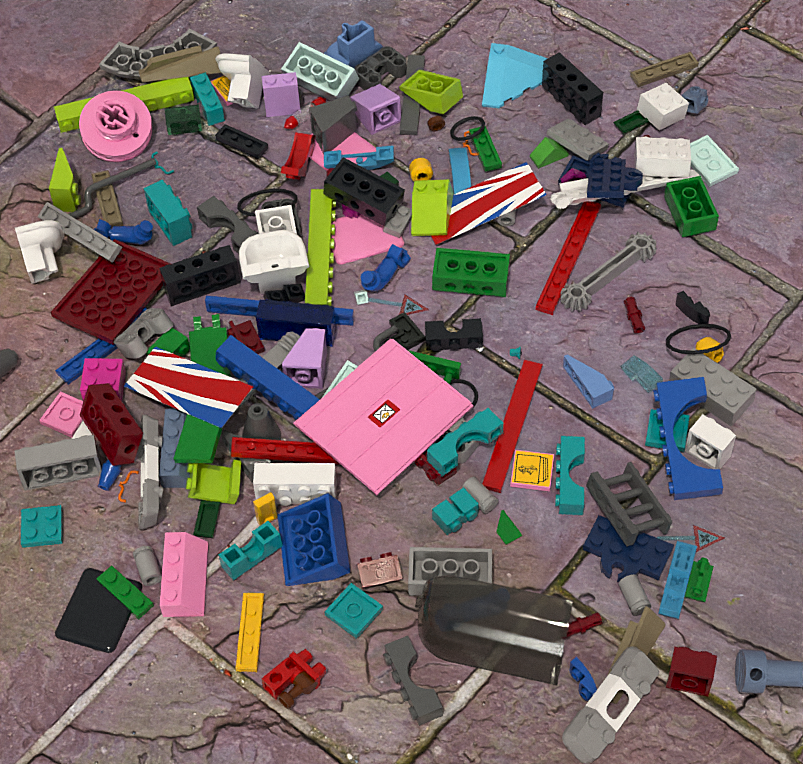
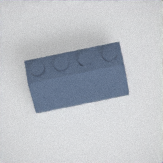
[159,409,190,488]

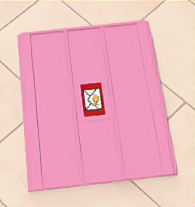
[293,338,474,495]

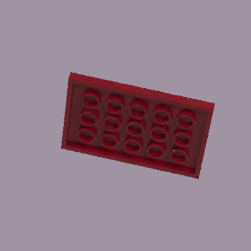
[51,239,171,345]

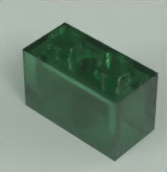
[164,104,202,135]

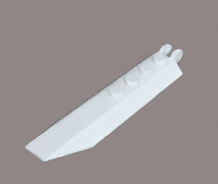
[550,169,702,209]

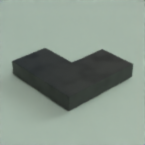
[384,312,426,350]

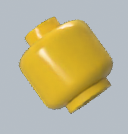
[409,158,433,181]
[695,337,724,363]

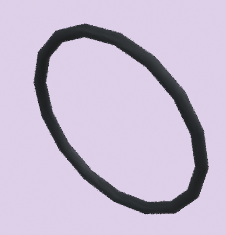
[237,188,297,216]
[666,324,731,355]

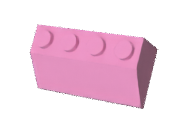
[160,532,208,617]

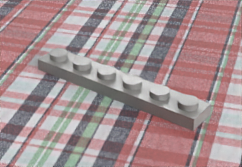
[37,202,123,263]

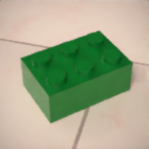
[664,176,719,237]

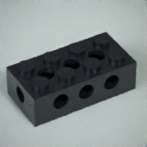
[542,52,604,125]
[323,157,405,227]
[159,245,240,306]

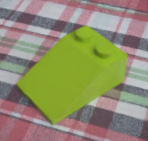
[399,70,463,114]
[49,148,81,212]
[411,179,454,236]

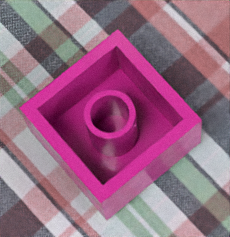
[80,358,126,402]

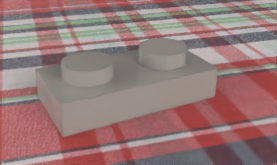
[383,205,412,238]

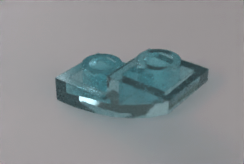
[620,355,663,393]

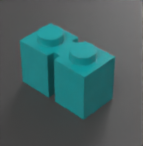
[432,487,479,535]

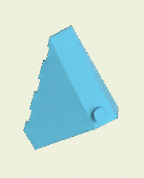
[482,43,548,108]

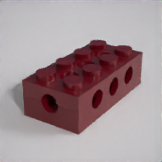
[80,383,143,466]

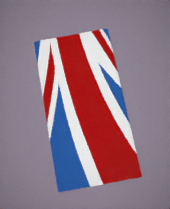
[431,162,546,245]
[124,347,253,428]

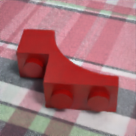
[281,132,316,180]

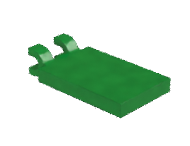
[189,314,231,377]

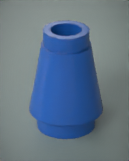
[98,460,121,491]

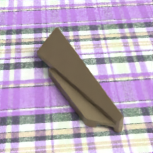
[138,45,221,82]
[607,606,665,704]

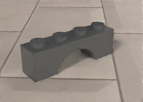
[197,196,258,254]
[383,636,443,726]

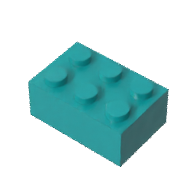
[143,179,193,246]

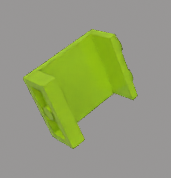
[185,459,241,504]

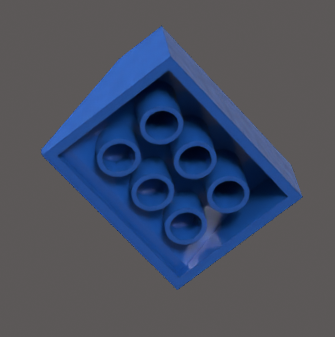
[277,493,351,586]

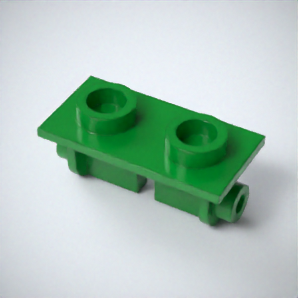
[685,557,714,602]

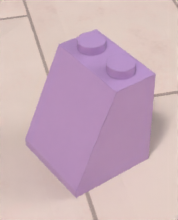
[262,72,300,117]
[350,84,401,135]
[282,328,327,389]

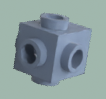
[682,86,708,114]

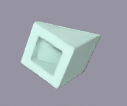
[354,290,369,305]

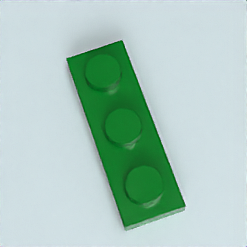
[469,126,502,172]
[96,565,154,620]

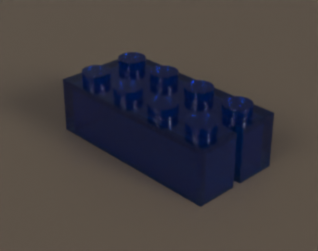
[256,299,336,347]

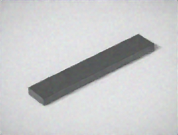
[400,55,425,135]

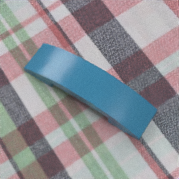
[324,146,394,170]
[448,147,471,194]

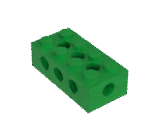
[432,248,510,297]

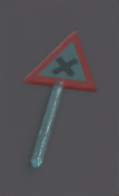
[368,294,429,315]
[657,525,725,552]

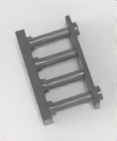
[586,462,673,546]

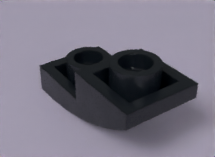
[263,283,305,304]
[675,291,710,324]

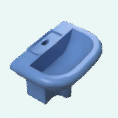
[324,20,383,69]

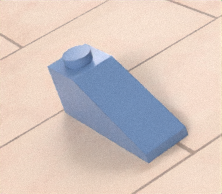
[563,355,614,409]

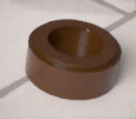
[427,116,445,132]

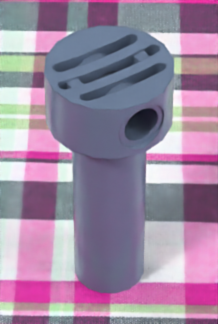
[735,649,803,693]

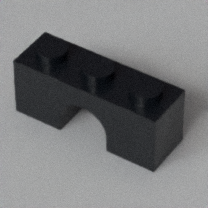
[425,318,483,351]

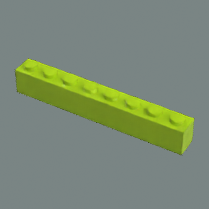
[54,77,194,133]
[305,189,336,307]

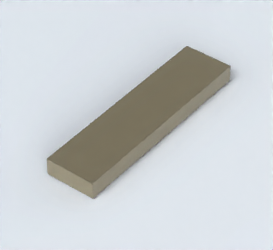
[630,52,699,87]
[91,170,123,228]

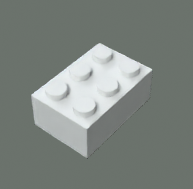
[634,137,691,178]

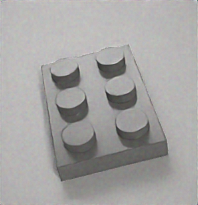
[546,119,609,161]

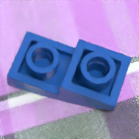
[569,657,597,701]

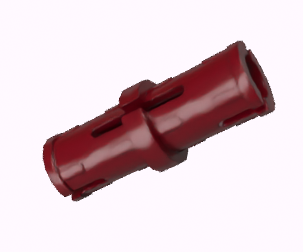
[624,297,645,334]
[559,612,603,639]

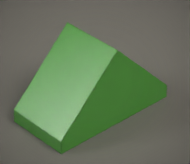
[530,137,569,169]

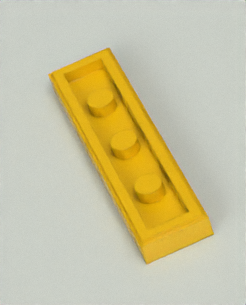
[236,593,264,672]

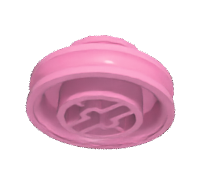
[79,91,152,162]

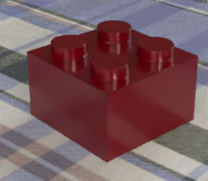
[666,646,717,697]

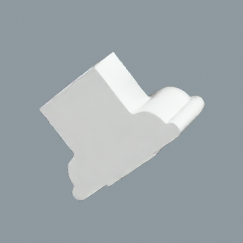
[215,53,270,108]
[15,220,64,284]
[239,230,309,294]

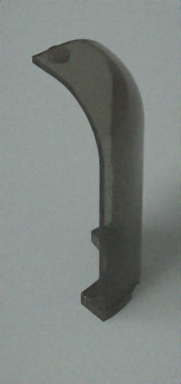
[415,576,573,685]

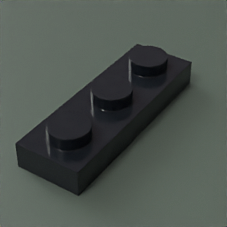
[215,124,268,159]

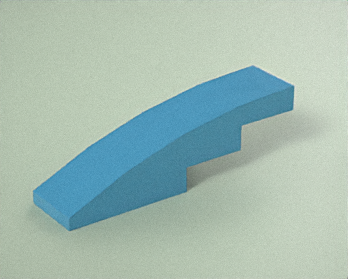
[658,541,697,619]

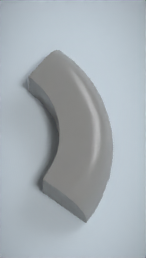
[99,29,217,80]

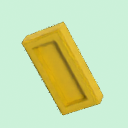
[253,492,278,526]

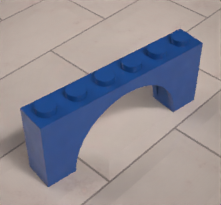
[653,377,723,500]

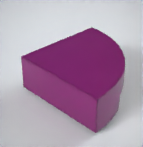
[561,168,586,183]

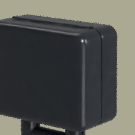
[55,568,143,653]

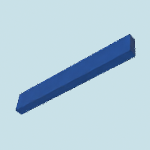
[55,308,147,385]

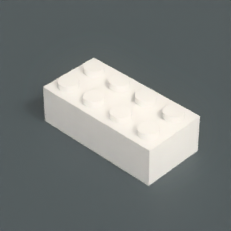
[253,463,337,506]

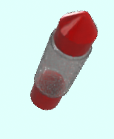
[284,97,326,129]

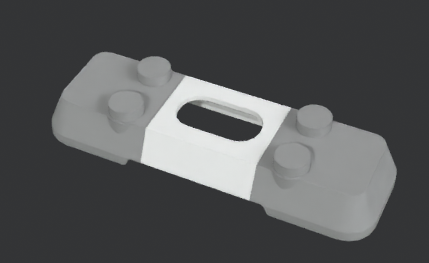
[138,415,163,529]
[562,646,659,764]

